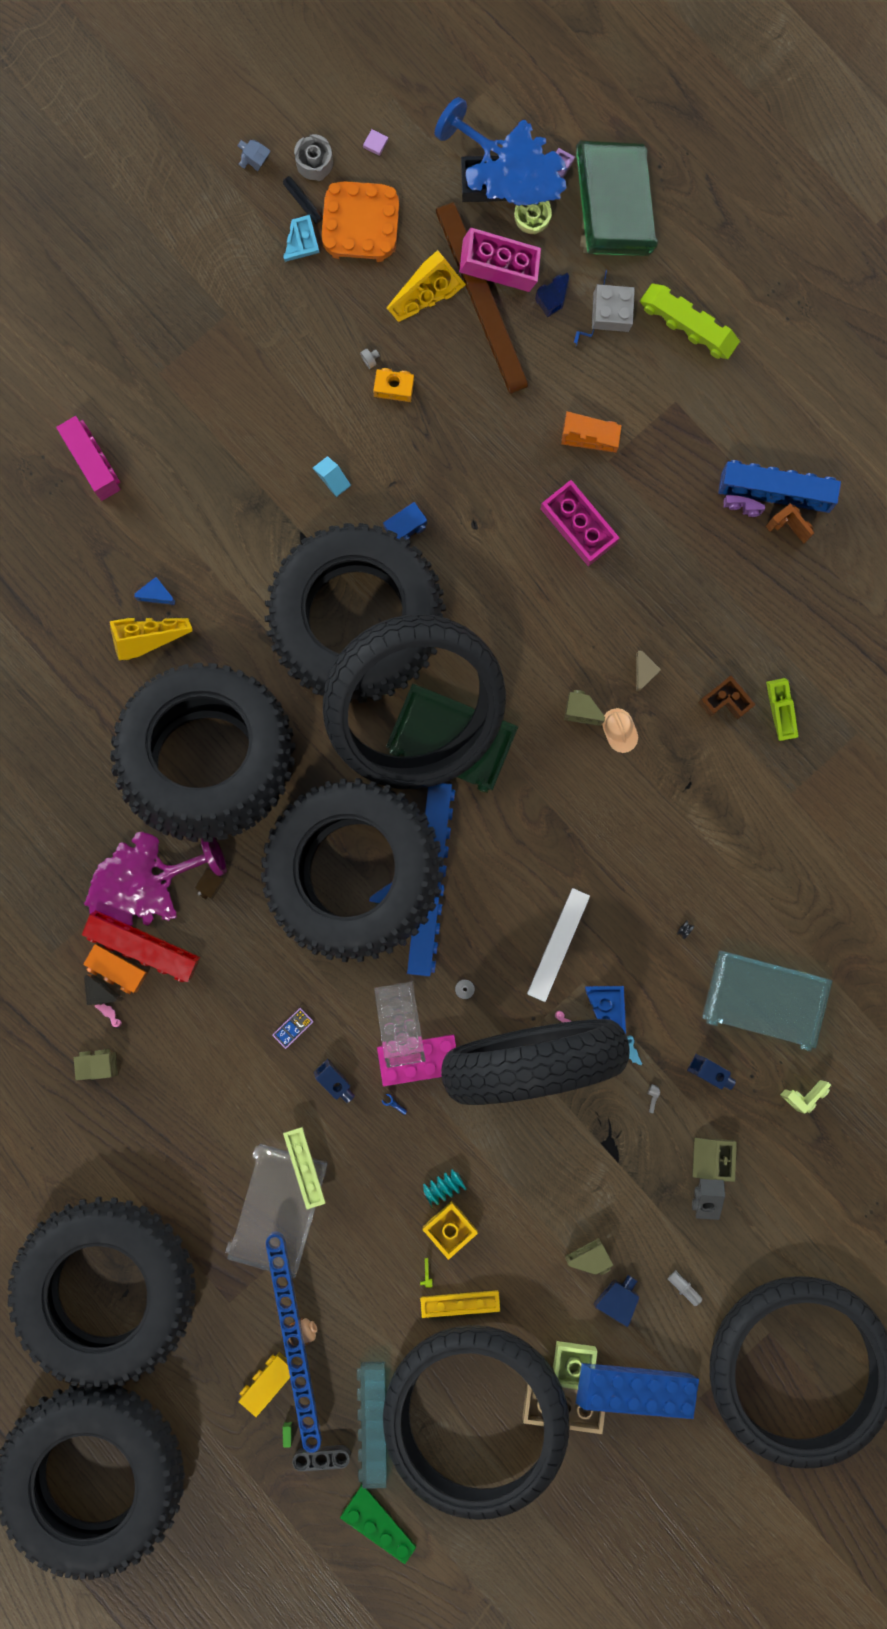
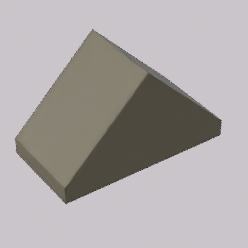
[636,651,661,691]

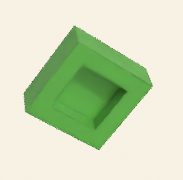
[283,1422,293,1447]

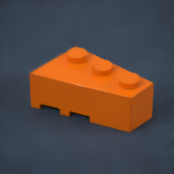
[561,411,622,453]

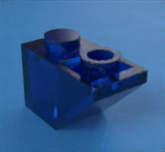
[535,273,569,317]

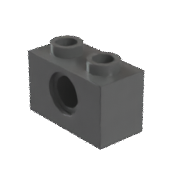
[692,1179,725,1220]

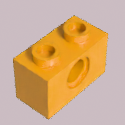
[373,368,414,402]

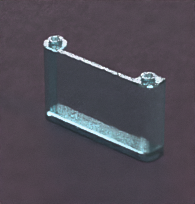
[702,951,833,1051]

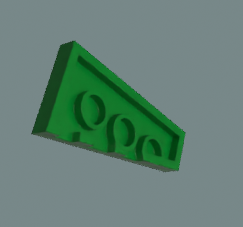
[340,1483,416,1564]

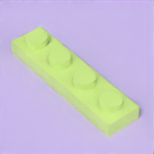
[283,1127,326,1209]

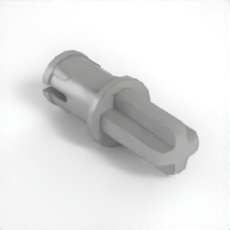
[667,1270,703,1306]

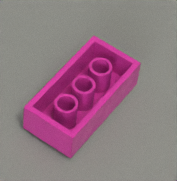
[459,228,541,292]
[56,416,121,501]
[540,480,619,566]
[377,1034,456,1086]

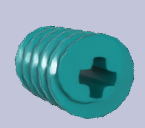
[423,1169,467,1208]

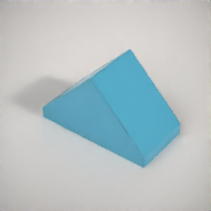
[313,456,351,497]

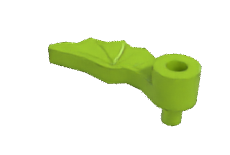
[420,1258,432,1288]

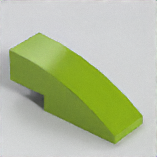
[766,678,798,741]

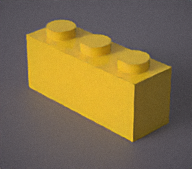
[238,1352,290,1417]

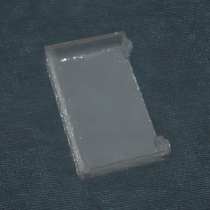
[225,1143,328,1278]

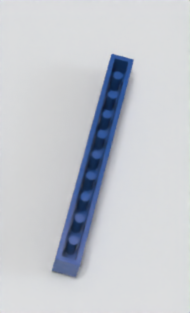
[407,783,455,976]

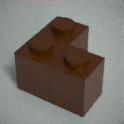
[698,676,756,720]

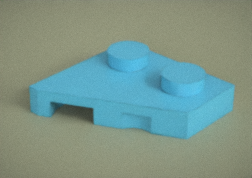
[283,215,320,262]

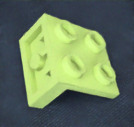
[780,1080,831,1114]

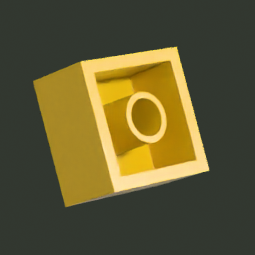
[422,1201,478,1260]

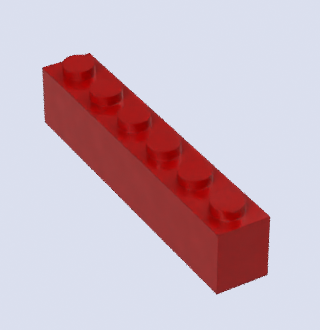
[82,910,200,982]

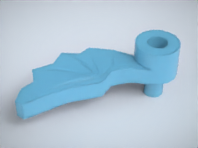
[627,1035,642,1065]

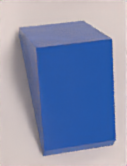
[134,577,175,605]

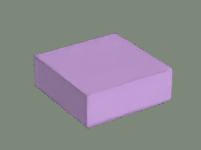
[363,129,388,156]

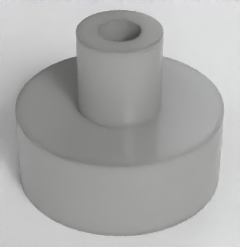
[360,349,380,369]
[455,980,475,999]

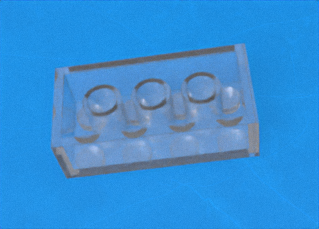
[374,982,426,1068]

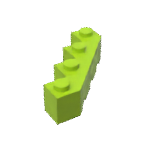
[640,283,740,359]

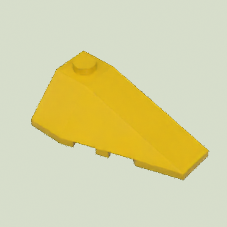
[387,250,466,322]
[109,618,192,660]

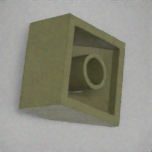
[564,690,605,726]
[564,1238,613,1275]

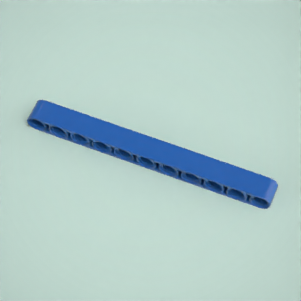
[266,1232,322,1453]

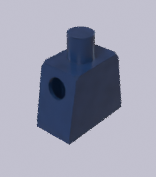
[687,1054,736,1090]
[314,1059,355,1103]
[594,1275,639,1327]

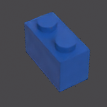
[383,502,427,540]

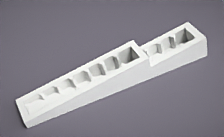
[527,888,590,1002]

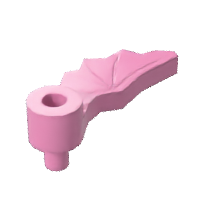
[95,1004,122,1028]

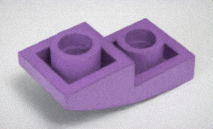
[724,495,765,517]

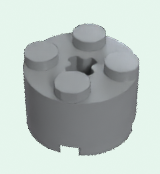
[294,134,333,181]

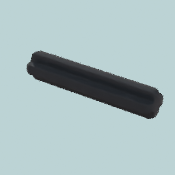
[283,176,323,224]

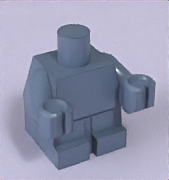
[237,140,270,171]

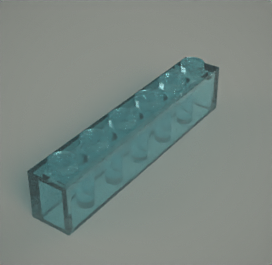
[357,1362,387,1488]

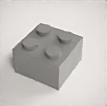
[592,284,634,332]

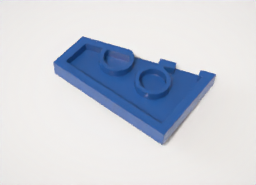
[585,986,626,1033]

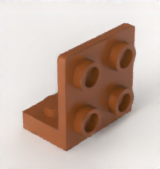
[766,503,814,543]

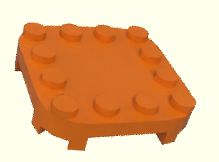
[322,181,399,262]

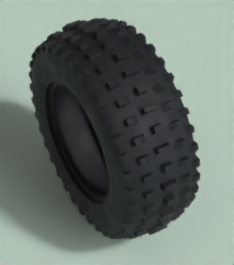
[264,523,446,704]
[110,663,295,842]
[261,778,444,962]
[8,1197,196,1389]
[0,1384,185,1580]

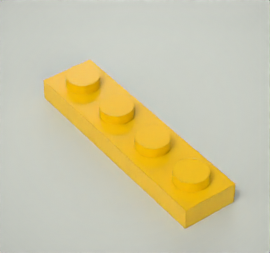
[420,1290,500,1318]

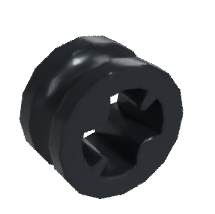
[676,920,694,939]

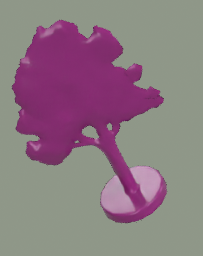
[84,832,227,926]

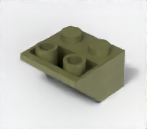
[692,1138,737,1182]

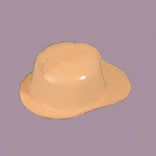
[602,708,638,753]

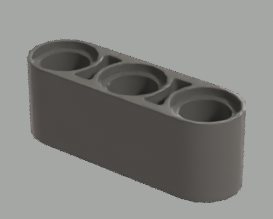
[292,1445,351,1471]

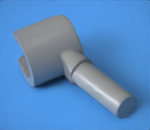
[647,1084,660,1113]

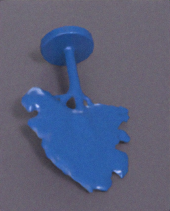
[434,97,567,206]

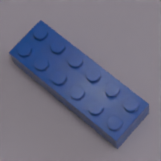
[718,460,841,513]
[576,1363,699,1419]

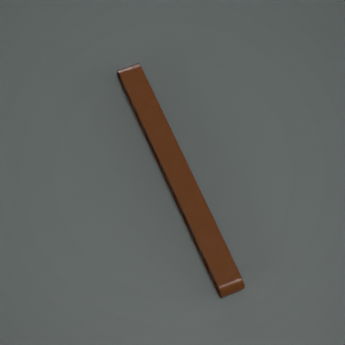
[436,202,528,394]

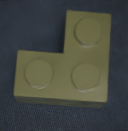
[73,1049,118,1080]

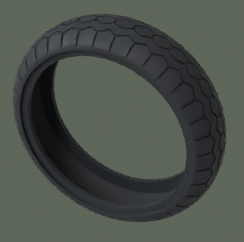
[322,614,506,789]
[441,1019,630,1105]
[709,1276,887,1469]
[383,1325,570,1520]

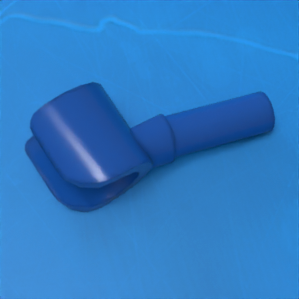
[382,1094,407,1115]

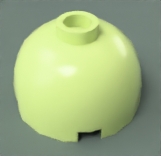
[514,201,552,234]

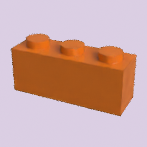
[83,944,148,994]

